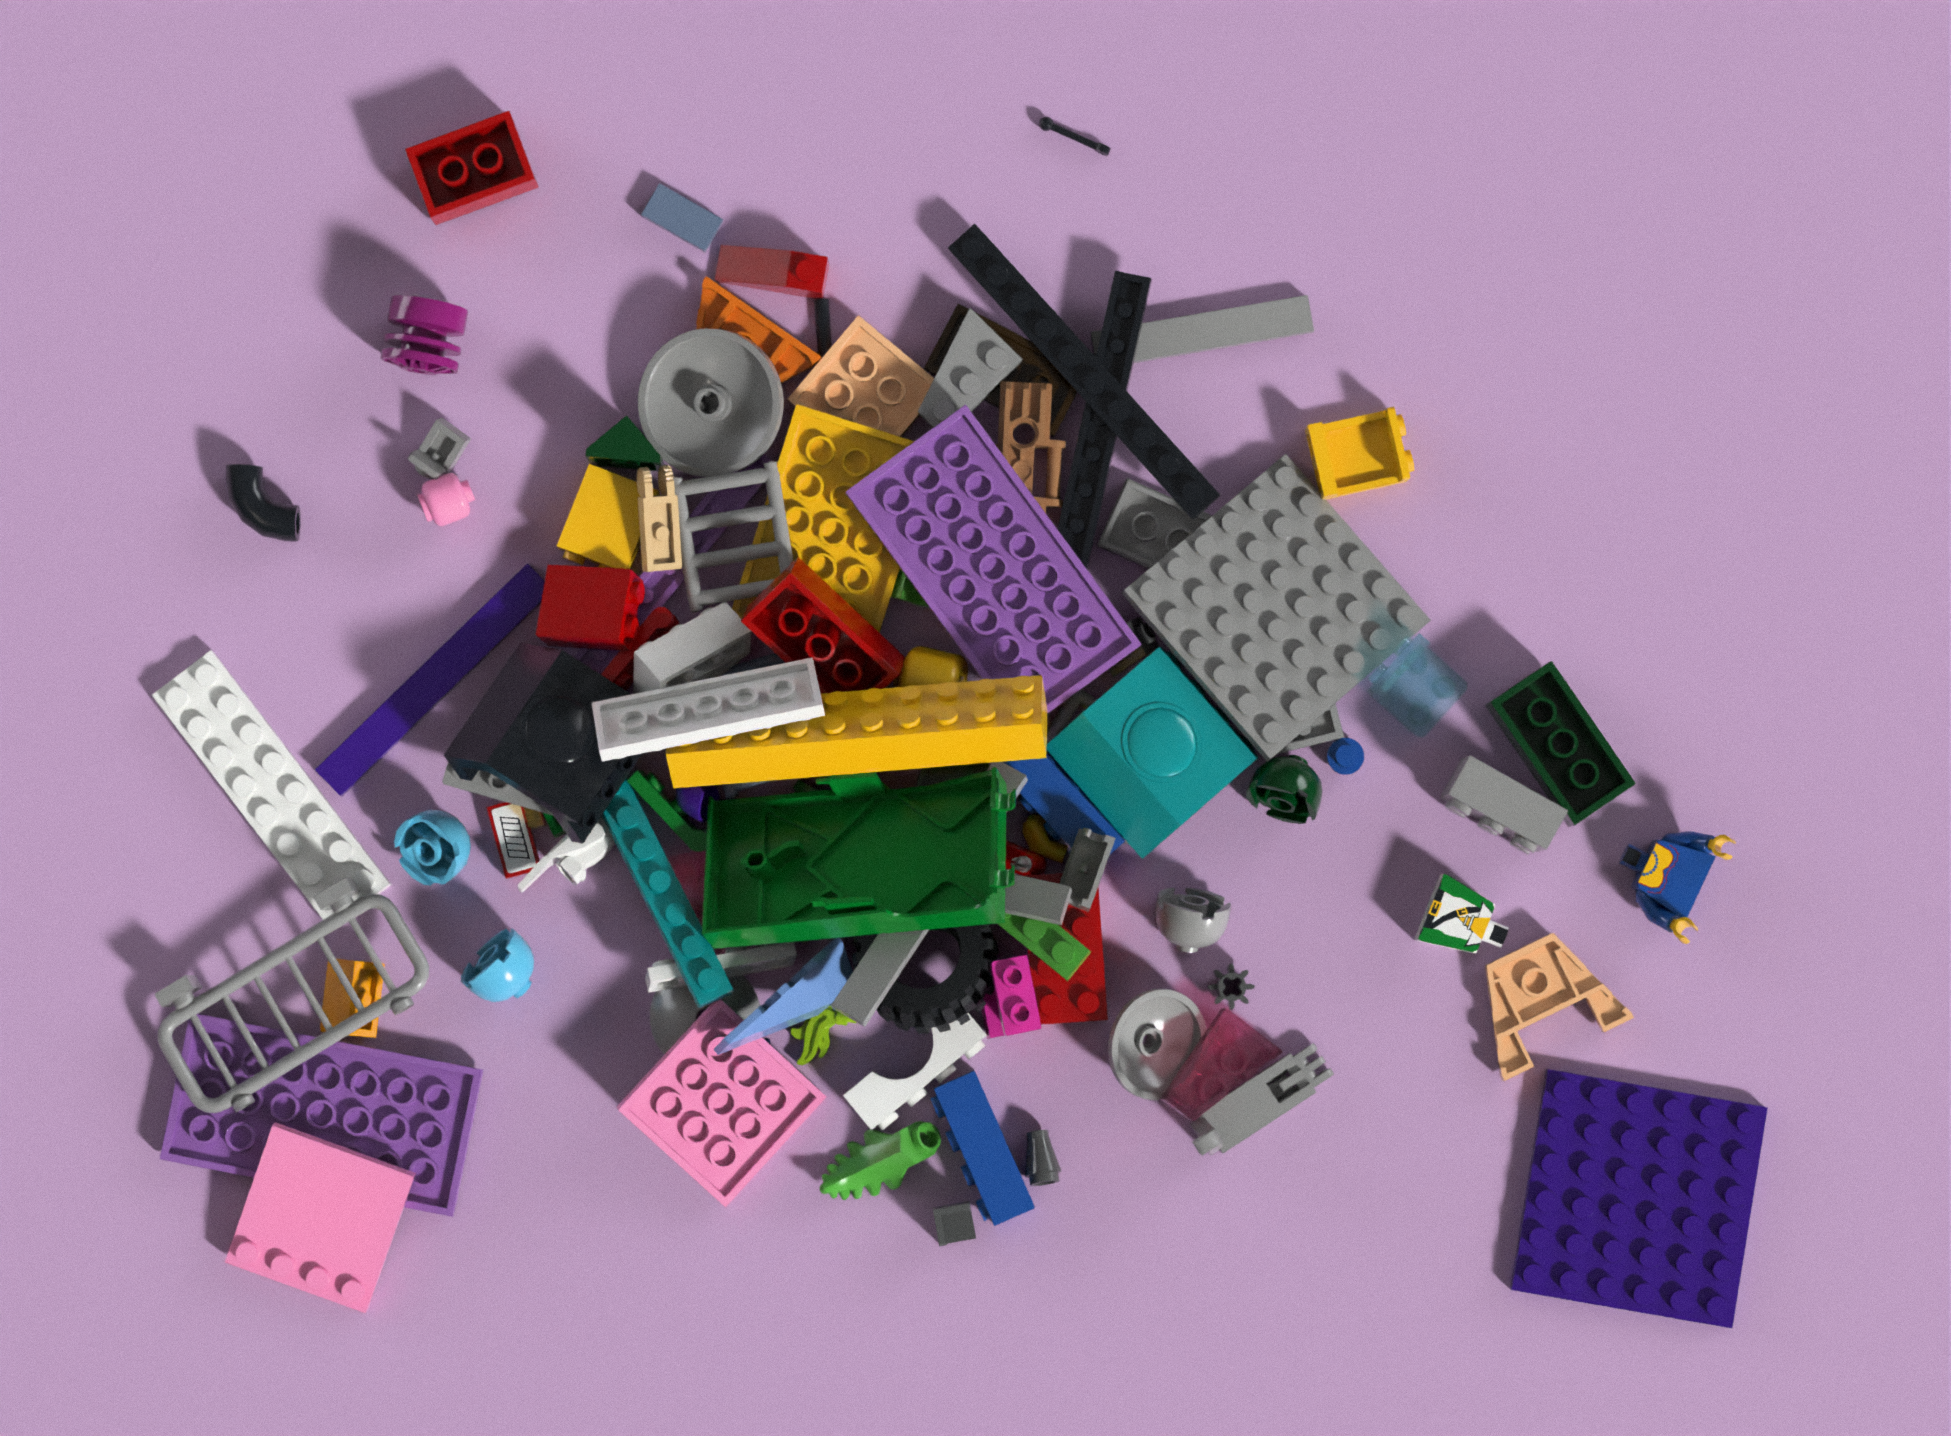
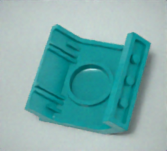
[1047,647,1258,859]

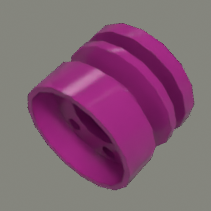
[381,295,468,375]

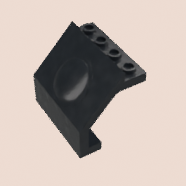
[444,643,642,844]

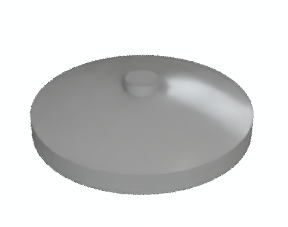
[638,328,784,477]

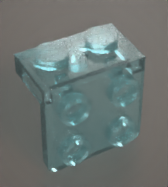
[1366,633,1467,738]

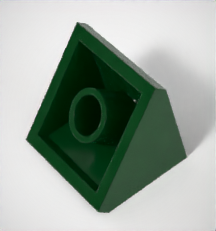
[585,415,665,472]

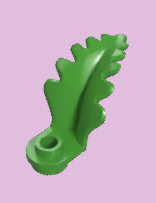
[819,1121,941,1200]

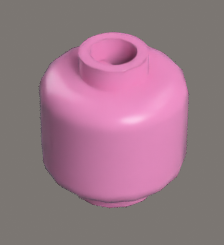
[417,473,475,526]

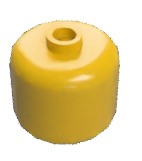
[893,646,968,687]

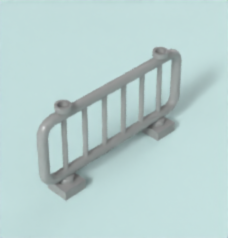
[154,878,429,1113]

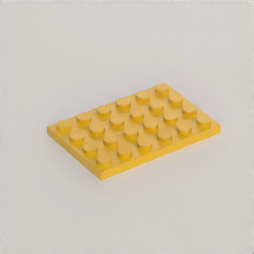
[732,404,914,633]

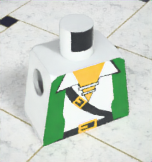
[1414,874,1509,953]

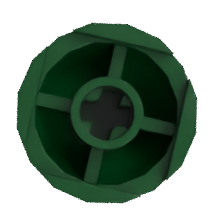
[1246,755,1322,824]

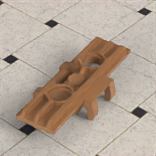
[995,381,1066,513]

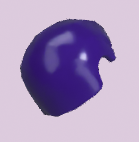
[675,785,720,823]

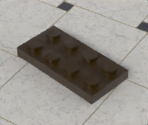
[924,303,1078,437]

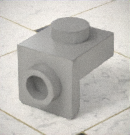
[407,417,471,480]

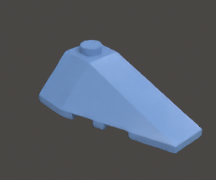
[713,938,853,1055]

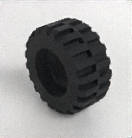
[852,924,999,1034]

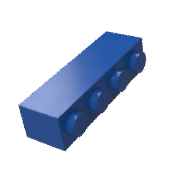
[1003,751,1125,855]
[930,1070,1035,1226]

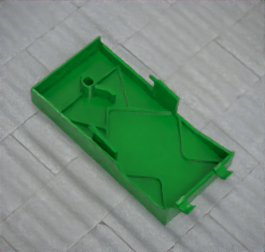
[702,767,1016,949]

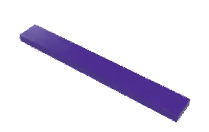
[315,563,545,797]

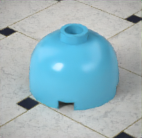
[394,809,471,886]
[461,928,534,1002]

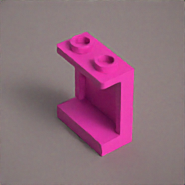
[981,955,1042,1039]

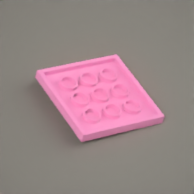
[616,999,826,1207]
[225,1122,416,1313]

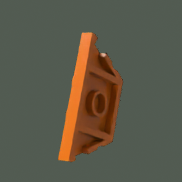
[696,276,822,383]

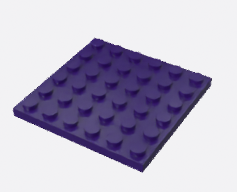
[1510,1069,1768,1328]

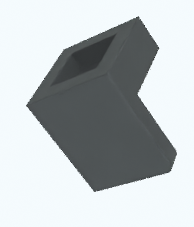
[933,1201,976,1247]

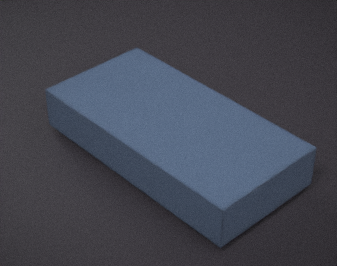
[641,183,723,253]

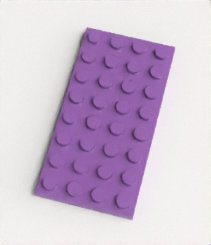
[845,404,1142,714]
[160,1013,484,1217]

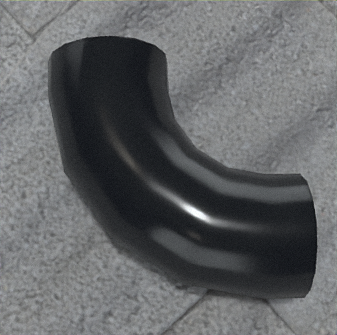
[226,464,301,542]

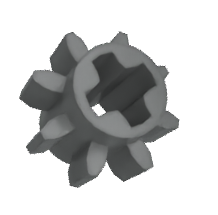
[1207,964,1255,1010]

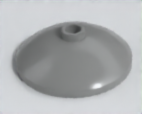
[650,975,760,1054]
[1108,988,1207,1100]

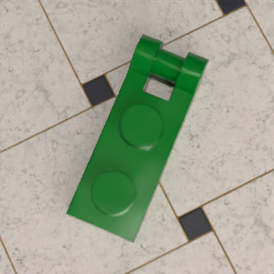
[627,770,707,852]

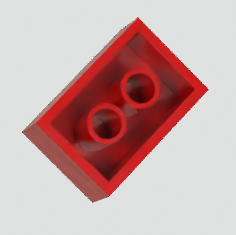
[405,111,539,225]

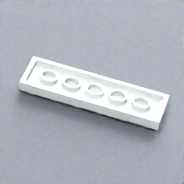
[592,657,825,761]

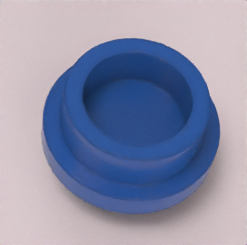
[1327,738,1364,775]

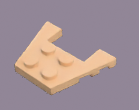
[1485,933,1634,1081]

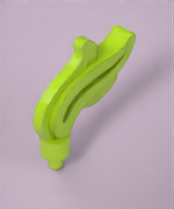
[791,1006,857,1065]

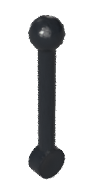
[1039,117,1111,156]

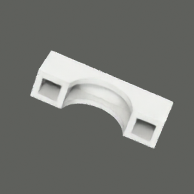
[843,1013,987,1130]

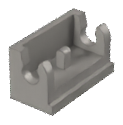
[1059,828,1116,912]

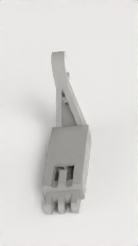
[1190,1043,1334,1156]

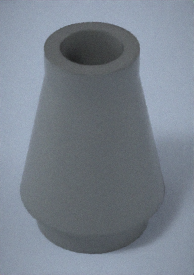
[1025,1130,1062,1186]

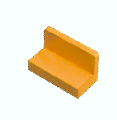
[320,959,385,1038]

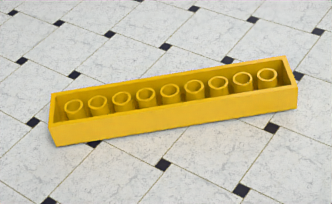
[666,675,1047,788]

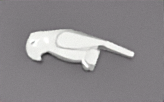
[518,816,615,892]

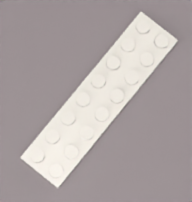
[152,650,392,920]

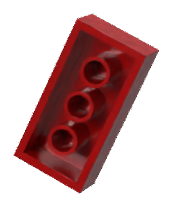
[741,557,905,694]
[1026,873,1108,1025]

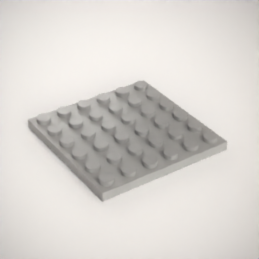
[1121,454,1431,762]

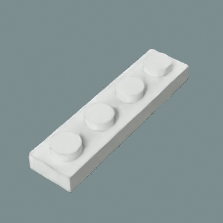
[645,942,797,993]

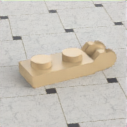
[636,465,682,572]

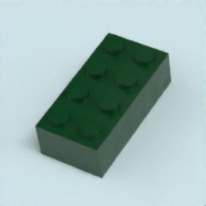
[1485,661,1636,827]

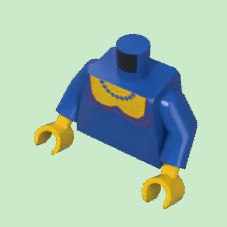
[1619,831,1736,944]

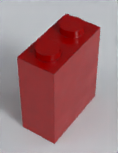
[535,564,645,651]

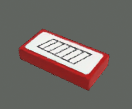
[486,802,540,879]

